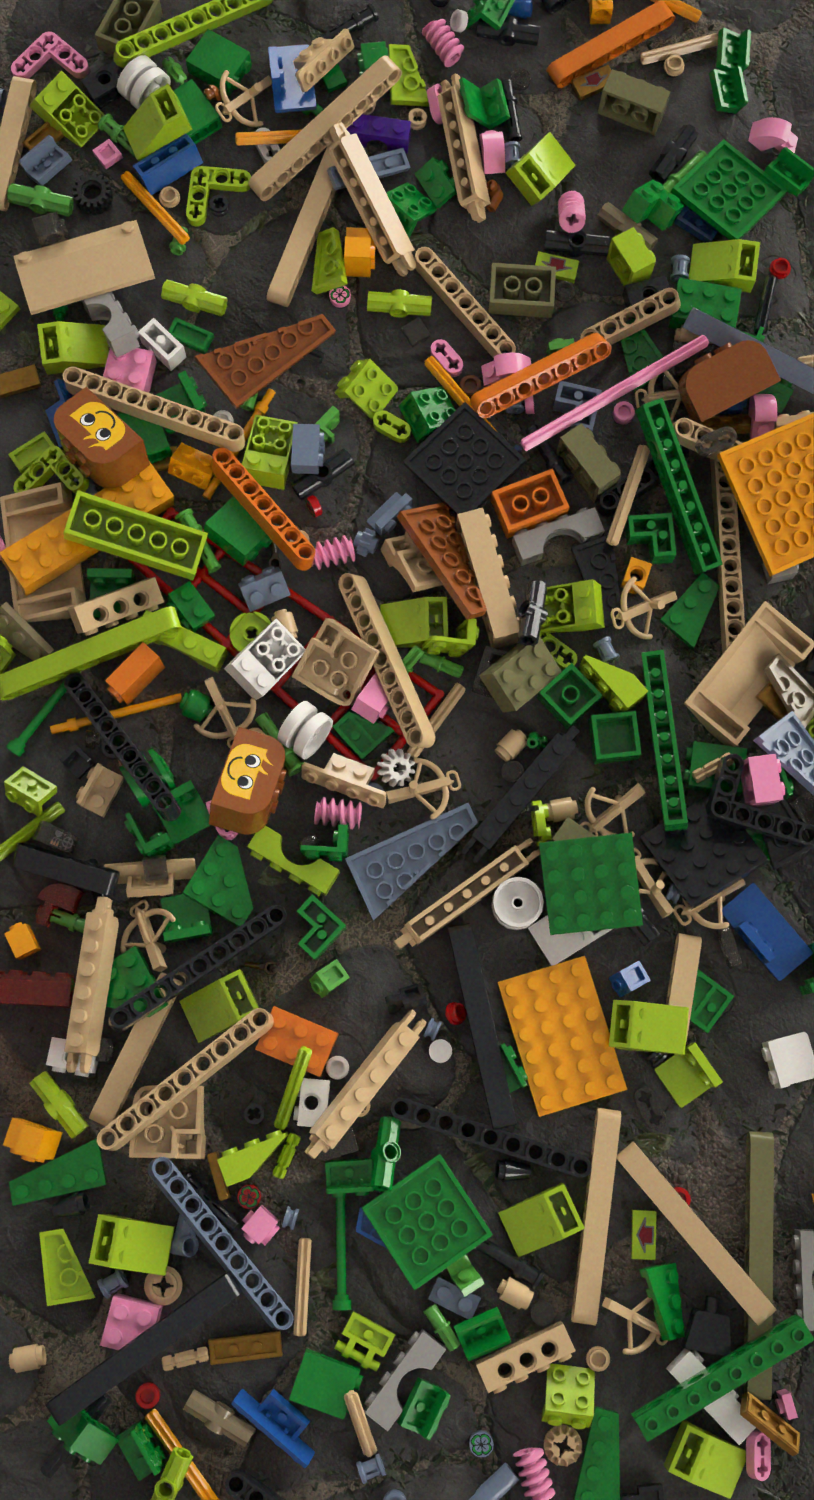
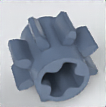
[353,528,379,557]

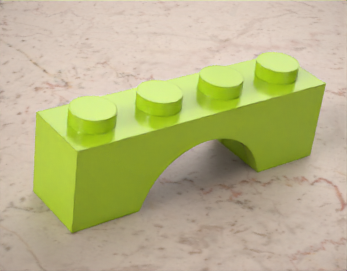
[143,610,228,673]
[247,826,340,896]

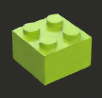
[606,227,656,287]

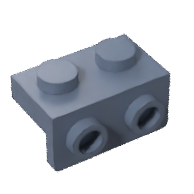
[19,135,72,186]
[367,492,412,537]
[238,566,291,612]

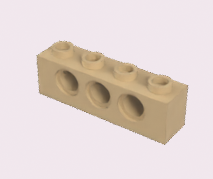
[68,577,164,636]
[475,1321,575,1394]

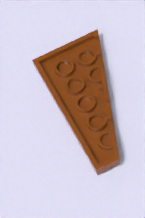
[195,314,336,409]
[397,502,487,620]

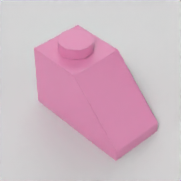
[351,673,389,724]

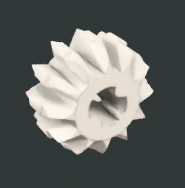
[377,749,415,787]

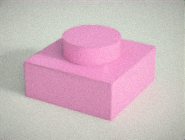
[92,139,123,169]
[775,1389,798,1420]

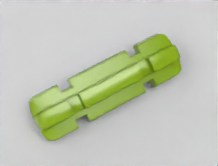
[272,1133,301,1179]

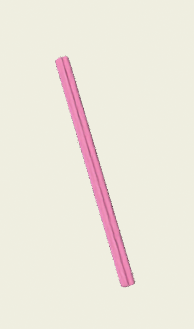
[521,335,709,451]

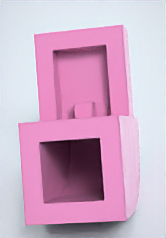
[748,117,798,153]
[479,130,505,174]
[481,353,531,387]
[748,394,777,440]

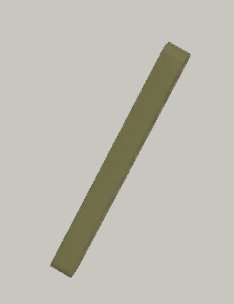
[743,1131,774,1400]

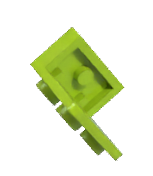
[334,359,398,419]
[421,618,479,657]
[541,1363,595,1429]

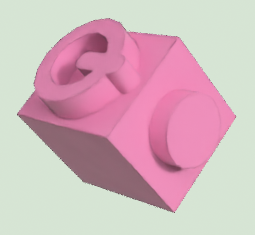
[241,1205,280,1246]

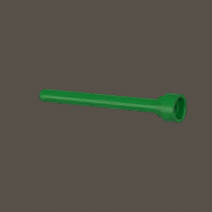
[5,672,81,758]
[332,1196,351,1310]

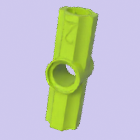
[161,280,228,316]
[367,289,432,318]
[29,1071,89,1139]
[151,1447,193,1500]

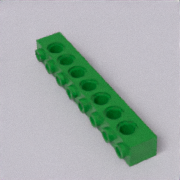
[635,398,723,575]
[641,650,688,832]
[631,1314,814,1442]

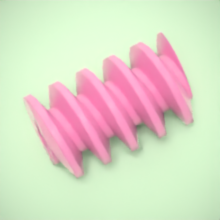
[422,19,464,67]
[558,191,586,233]
[312,535,355,570]
[314,797,362,830]
[513,1447,555,1500]

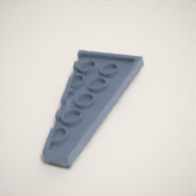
[753,711,814,795]
[345,803,478,921]

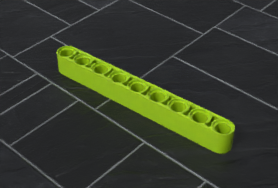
[113,0,273,68]
[0,606,182,701]

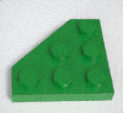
[182,835,253,927]
[106,946,169,1017]

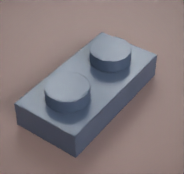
[428,1276,481,1319]

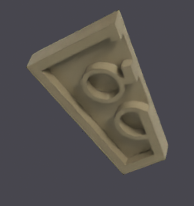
[0,602,54,661]
[764,653,814,728]

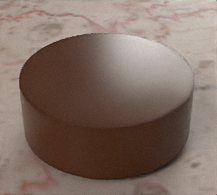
[460,375,481,398]

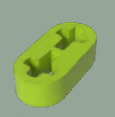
[373,410,411,443]

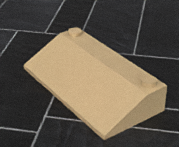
[14,220,155,315]
[0,482,86,622]
[684,601,814,747]

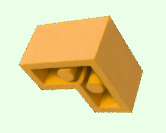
[344,227,376,277]
[3,1117,63,1163]

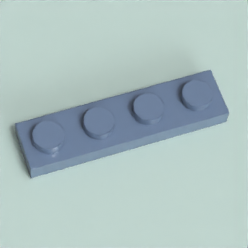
[327,148,411,191]

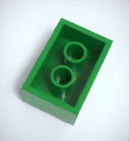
[668,278,742,329]

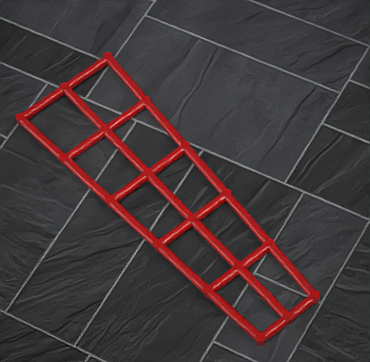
[127,507,444,782]

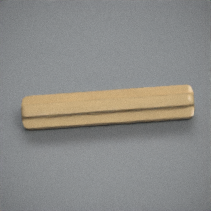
[344,1390,377,1457]

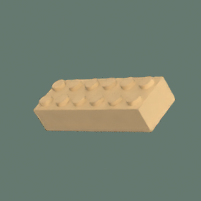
[456,508,521,650]

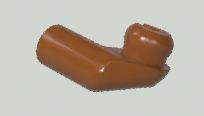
[204,85,222,101]
[486,180,503,213]

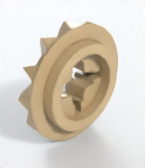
[144,1266,183,1305]
[544,1425,582,1466]

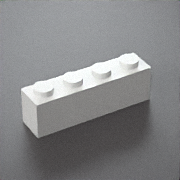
[666,1348,756,1445]

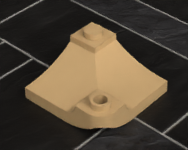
[381,531,443,592]
[292,618,380,706]
[129,1085,206,1159]

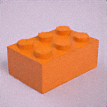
[490,468,570,539]
[255,1006,339,1077]

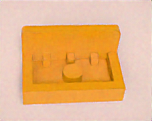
[168,442,220,490]

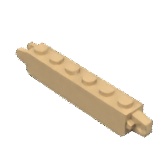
[437,73,491,223]
[329,123,417,277]
[394,838,540,950]
[64,897,119,1074]
[304,1009,427,1159]

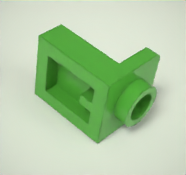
[315,406,340,445]
[309,959,350,998]
[446,1255,485,1297]

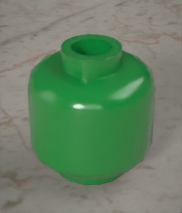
[179,690,213,722]

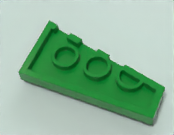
[9,1138,107,1206]
[573,1406,620,1500]

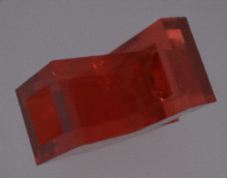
[36,883,84,928]

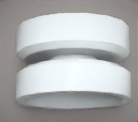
[117,55,171,109]
[277,701,333,759]
[491,877,544,930]

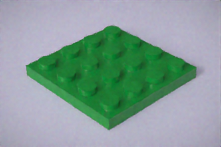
[671,139,787,240]
[539,832,643,935]
[361,1154,493,1291]

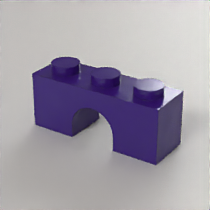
[346,114,411,154]

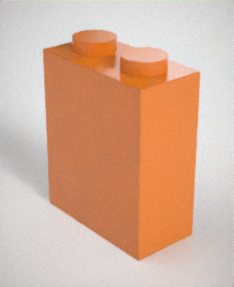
[105,642,165,705]

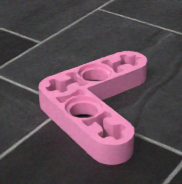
[11,31,90,79]

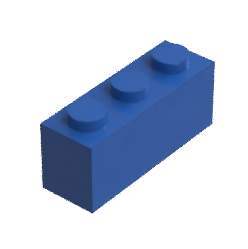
[133,133,203,195]

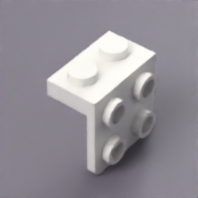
[762,1032,814,1088]

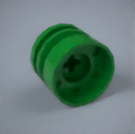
[119,747,177,808]

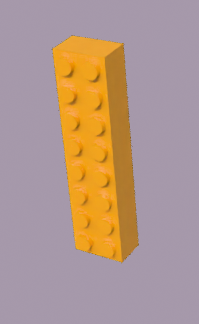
[0,461,174,596]

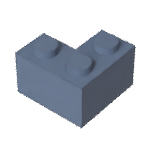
[553,381,602,431]
[291,424,325,474]

